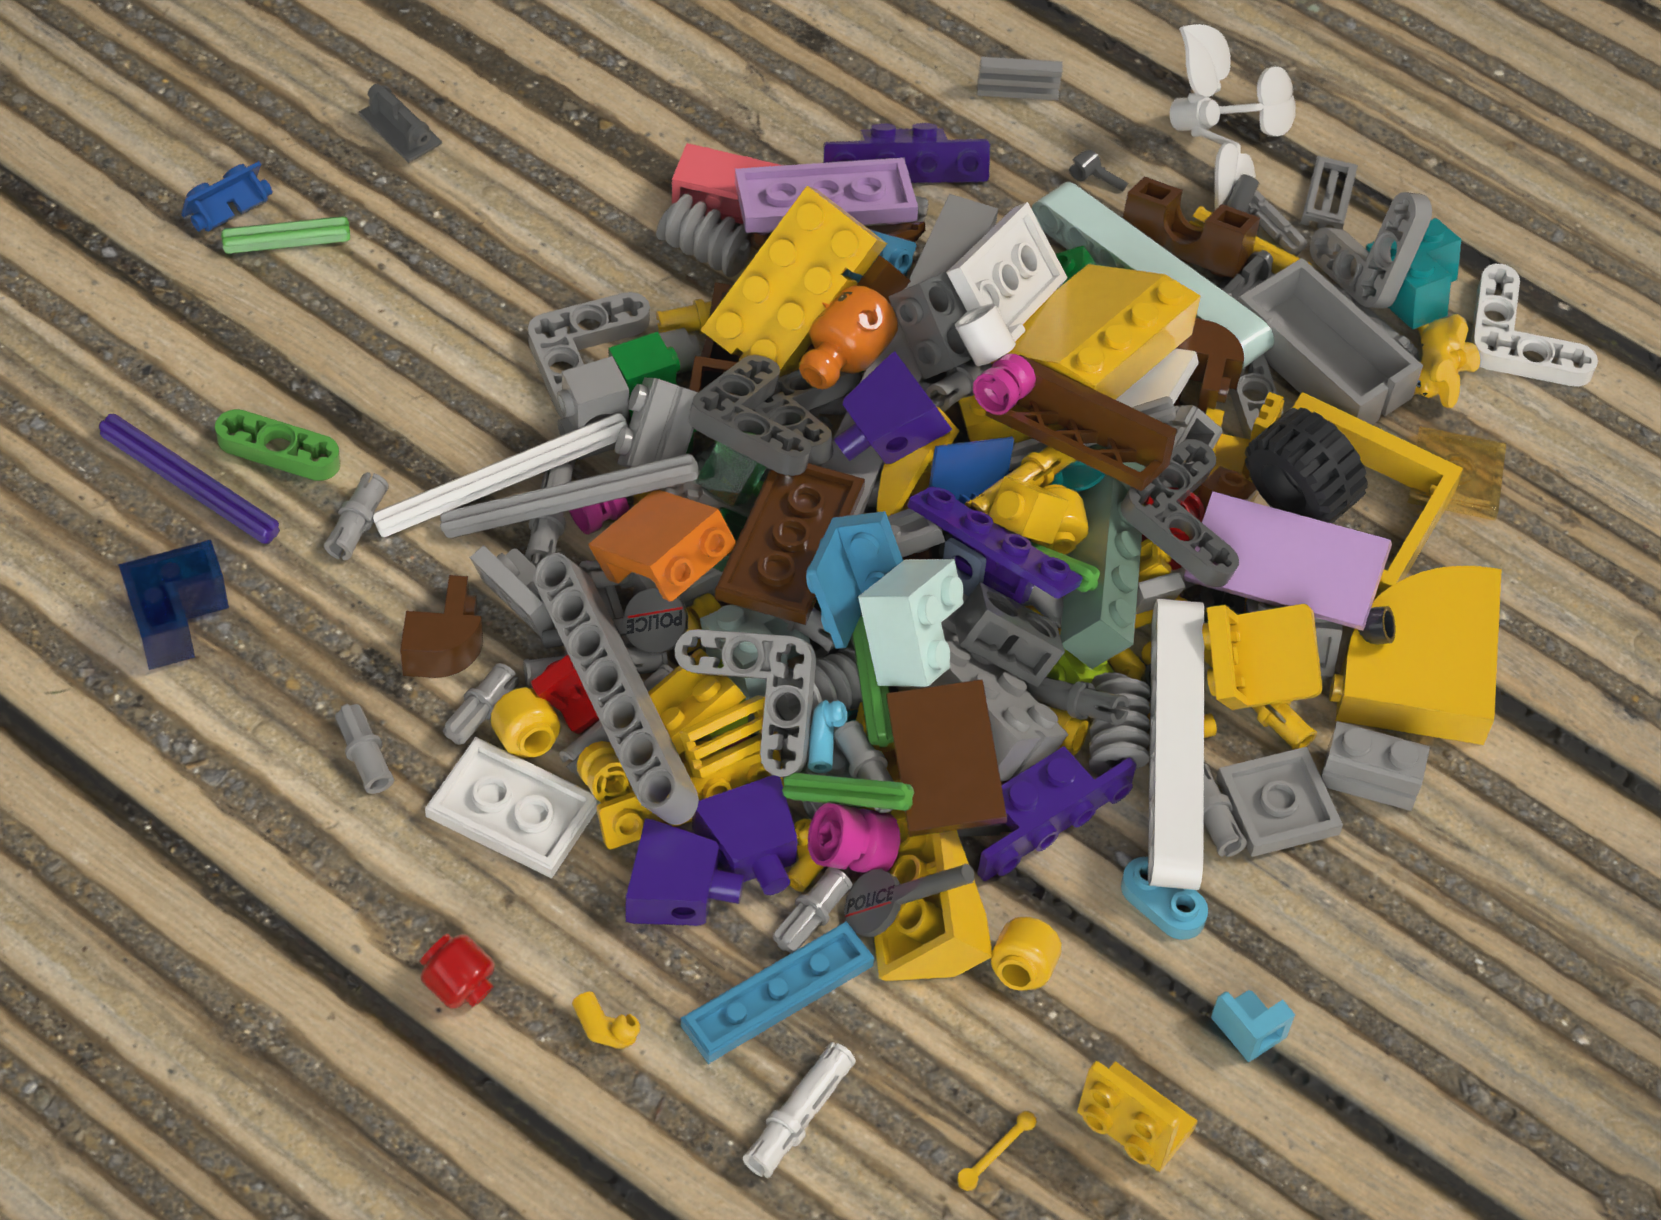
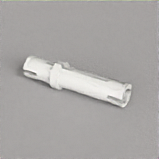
[743,1042,856,1178]

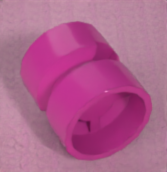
[808,803,900,873]

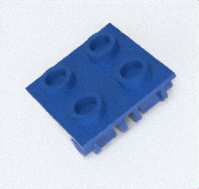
[929,437,1014,532]

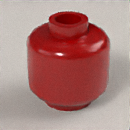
[419,933,495,1009]

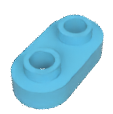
[1121,857,1208,940]

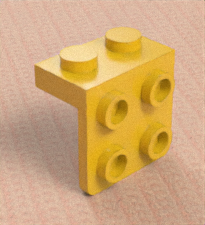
[1202,604,1322,710]

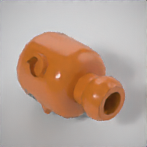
[799,285,899,390]

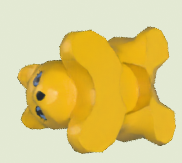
[1414,314,1480,409]

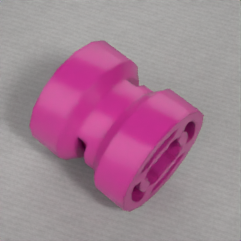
[973,354,1036,415]
[569,497,629,535]

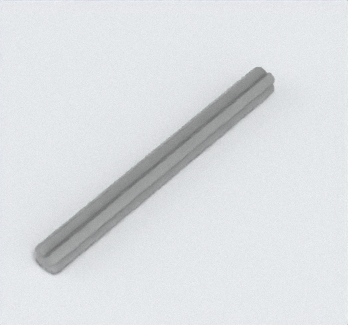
[440,454,698,538]

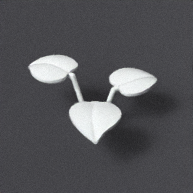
[1170,24,1296,210]

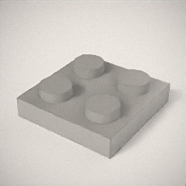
[1216,747,1343,857]

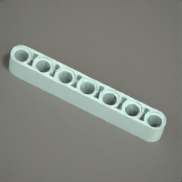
[1032,182,1274,369]

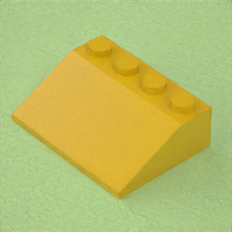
[991,264,1201,400]

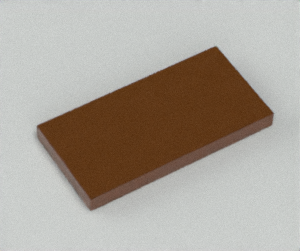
[715,463,865,625]

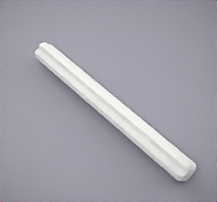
[373,413,629,537]

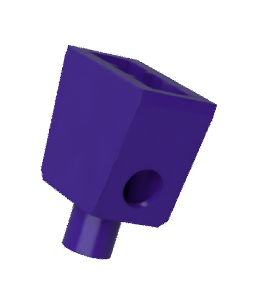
[834,351,952,464]
[692,775,798,895]
[626,818,745,926]

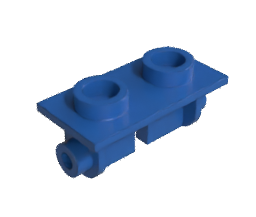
[181,161,273,232]

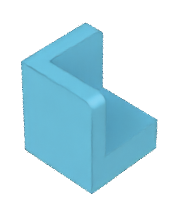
[1211,990,1296,1062]

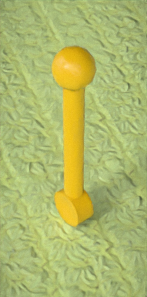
[957,1111,1037,1191]

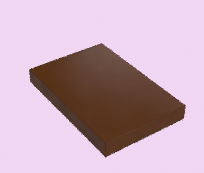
[886,679,1007,837]

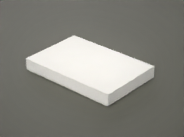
[425,737,601,879]

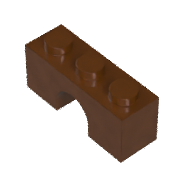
[1123,176,1260,278]

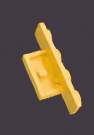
[596,741,784,849]

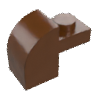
[1177,318,1244,414]
[400,575,483,678]

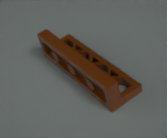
[986,355,1177,491]

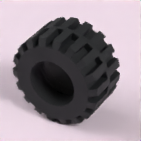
[1245,407,1368,524]

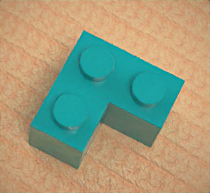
[1366,218,1462,330]

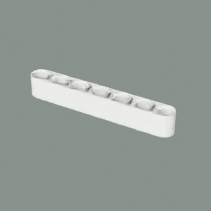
[1148,599,1204,890]

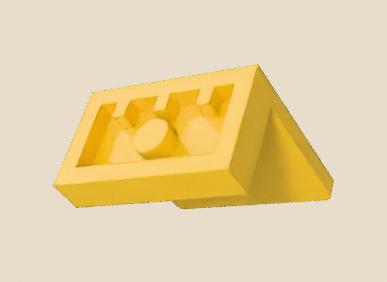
[1077,1061,1198,1173]

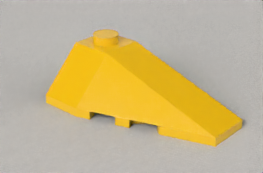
[874,810,993,981]

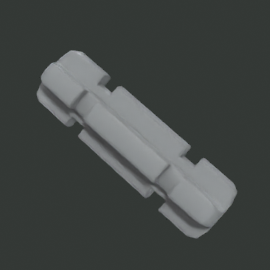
[1249,190,1307,256]

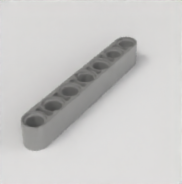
[533,553,699,825]

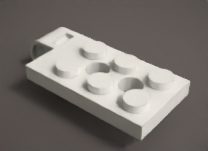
[946,202,1068,366]

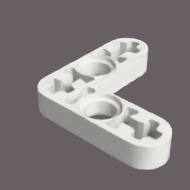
[1471,264,1598,387]

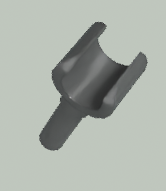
[1069,150,1128,192]

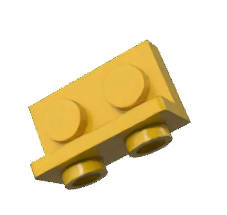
[648,649,746,754]

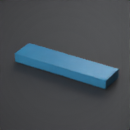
[681,921,875,1064]

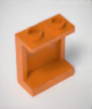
[588,489,736,601]

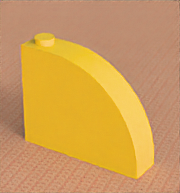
[1329,566,1502,745]

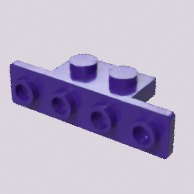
[823,123,990,183]
[907,486,1083,604]
[977,746,1137,881]

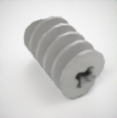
[656,194,751,277]
[776,648,862,724]
[1089,672,1150,776]

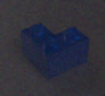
[118,540,229,670]

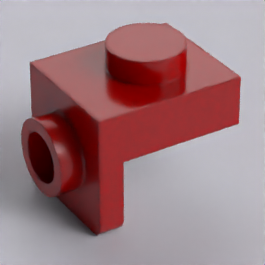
[531,655,599,734]

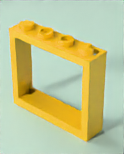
[1247,392,1463,600]

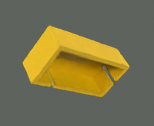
[701,186,887,377]

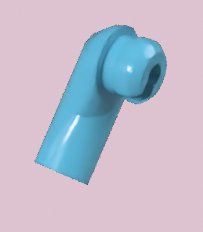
[808,700,847,773]

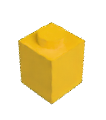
[988,476,1070,544]

